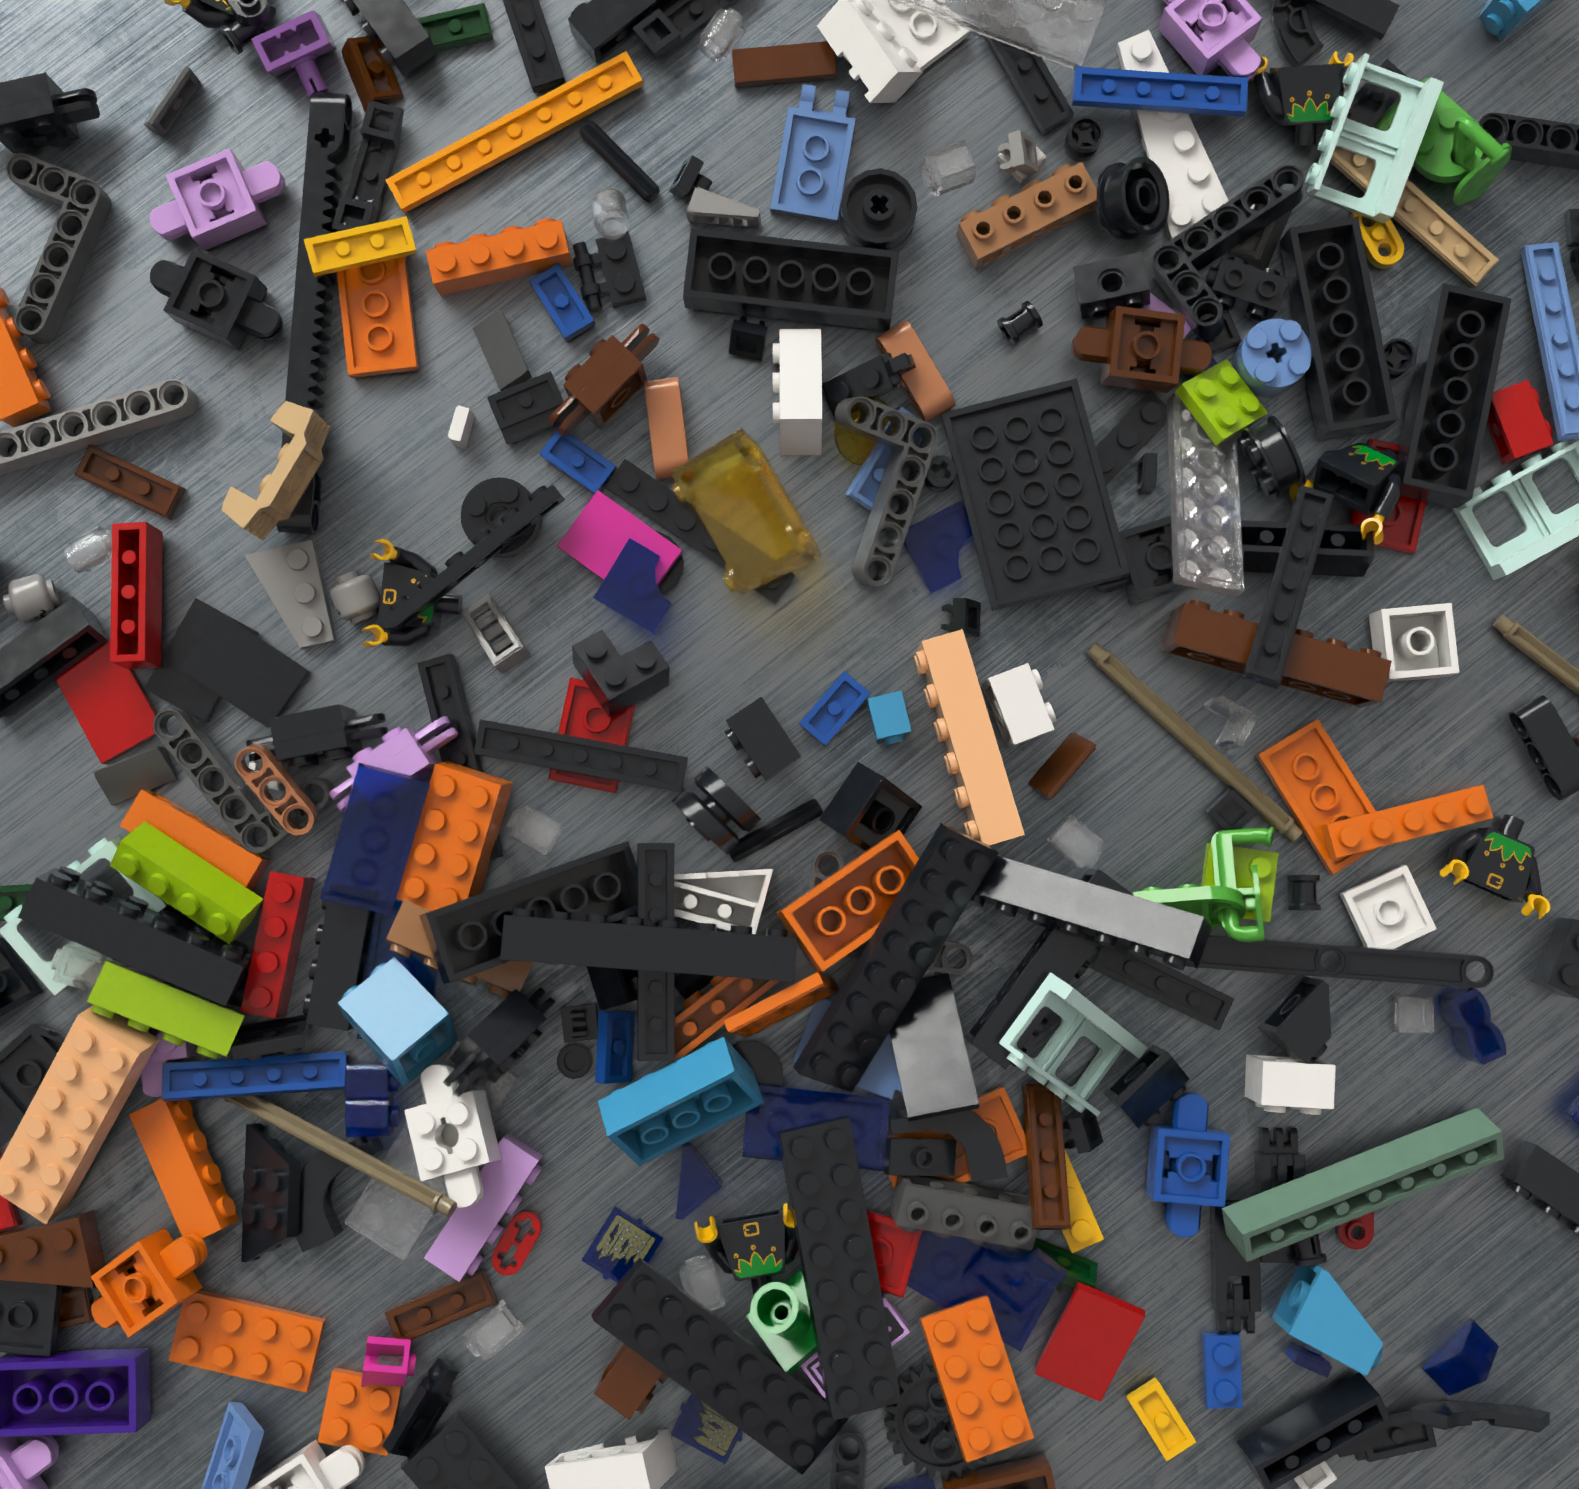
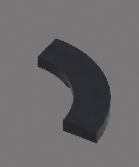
[1271,0,1324,67]
[1410,1401,1550,1433]

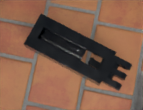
[1255,1127,1305,1263]
[1210,1200,1261,1334]

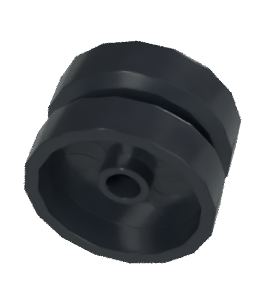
[840,168,918,251]
[672,765,761,854]

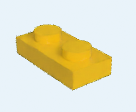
[1126,1377,1197,1461]

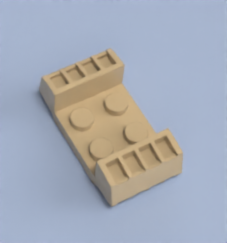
[221,401,330,541]

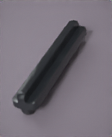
[579,120,660,202]
[729,799,823,862]

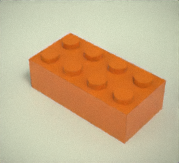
[396,761,514,911]
[777,830,919,972]

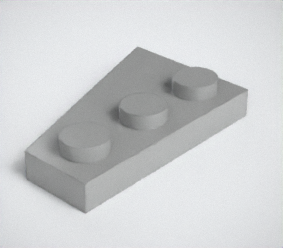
[245,540,337,649]

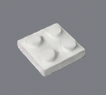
[1339,865,1437,949]

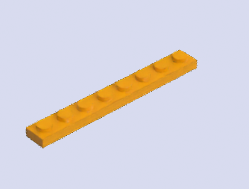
[385,51,644,214]

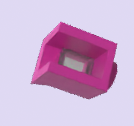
[361,1336,416,1387]

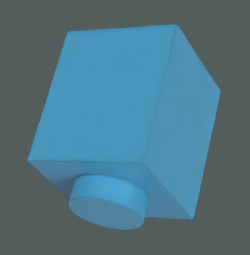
[866,690,912,746]

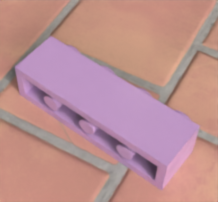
[424,1132,543,1282]

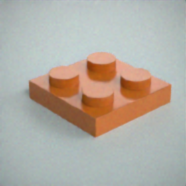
[317,1367,403,1456]

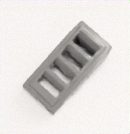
[686,187,761,228]
[461,594,530,673]

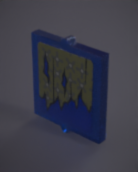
[582,1206,664,1283]
[670,1393,743,1464]

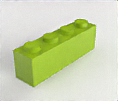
[110,821,263,944]
[87,960,245,1060]

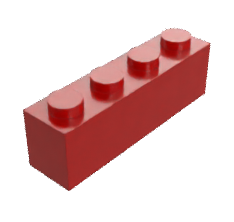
[110,522,163,669]
[240,871,315,1018]

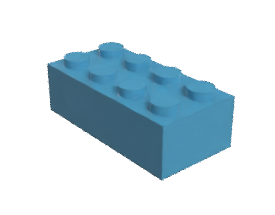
[598,1037,764,1166]

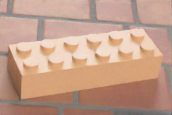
[913,629,1025,845]
[0,1005,159,1224]

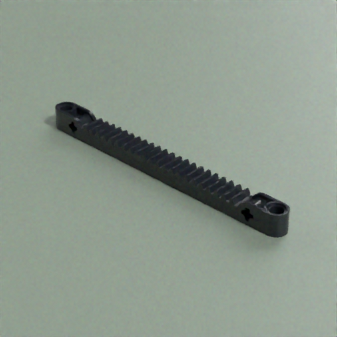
[276,92,353,534]

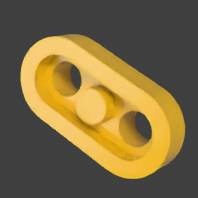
[1350,213,1404,269]

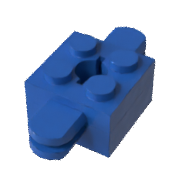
[1145,1091,1230,1238]

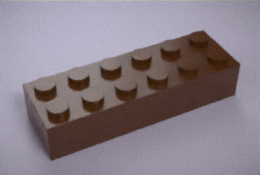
[1160,600,1392,708]

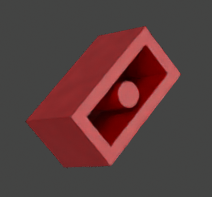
[1487,380,1554,465]

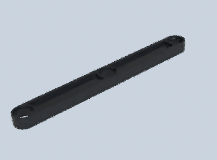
[1185,935,1494,988]

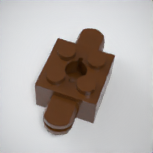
[1071,306,1212,393]
[548,324,660,438]

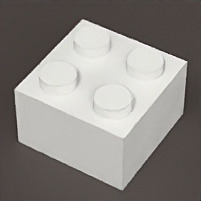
[1369,603,1459,682]
[982,663,1056,749]
[1244,1054,1336,1115]

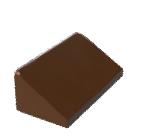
[341,36,403,112]
[1028,733,1096,800]

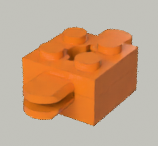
[91,1228,208,1338]

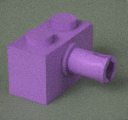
[251,10,336,98]

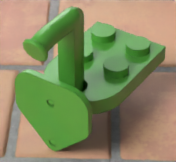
[1374,77,1512,206]
[1133,826,1275,942]

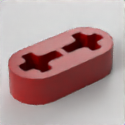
[491,1209,543,1276]

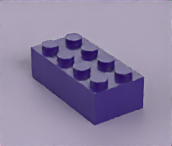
[0,1348,151,1437]

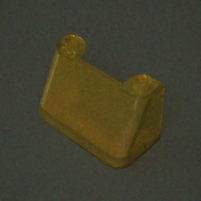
[671,428,822,594]

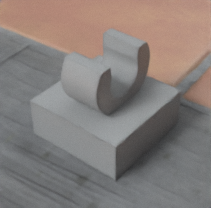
[998,130,1039,176]

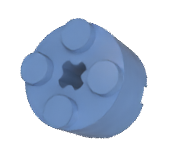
[1232,318,1312,397]

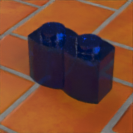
[1438,987,1506,1065]
[345,1062,400,1137]

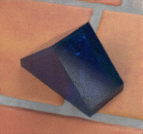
[676,1142,723,1220]
[1422,1319,1499,1396]

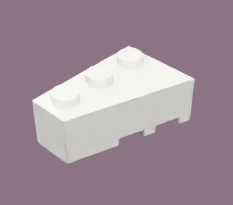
[817,0,923,103]
[773,329,822,455]
[674,869,773,934]
[545,1428,678,1489]

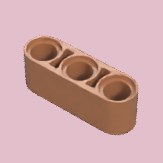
[875,320,956,422]
[644,377,691,479]
[235,744,318,836]

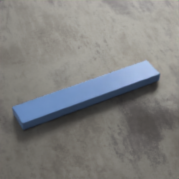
[1520,242,1579,441]

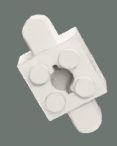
[404,1064,502,1208]
[246,1440,365,1489]

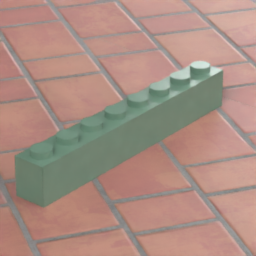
[1222,1107,1504,1262]

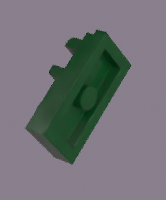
[1024,1238,1098,1292]

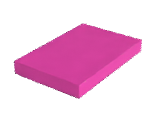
[557,490,683,608]

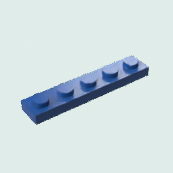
[1072,67,1248,117]
[162,1051,347,1102]

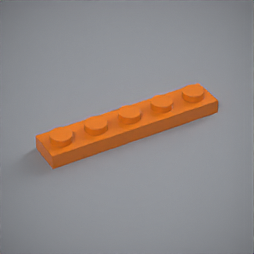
[1321,784,1493,860]

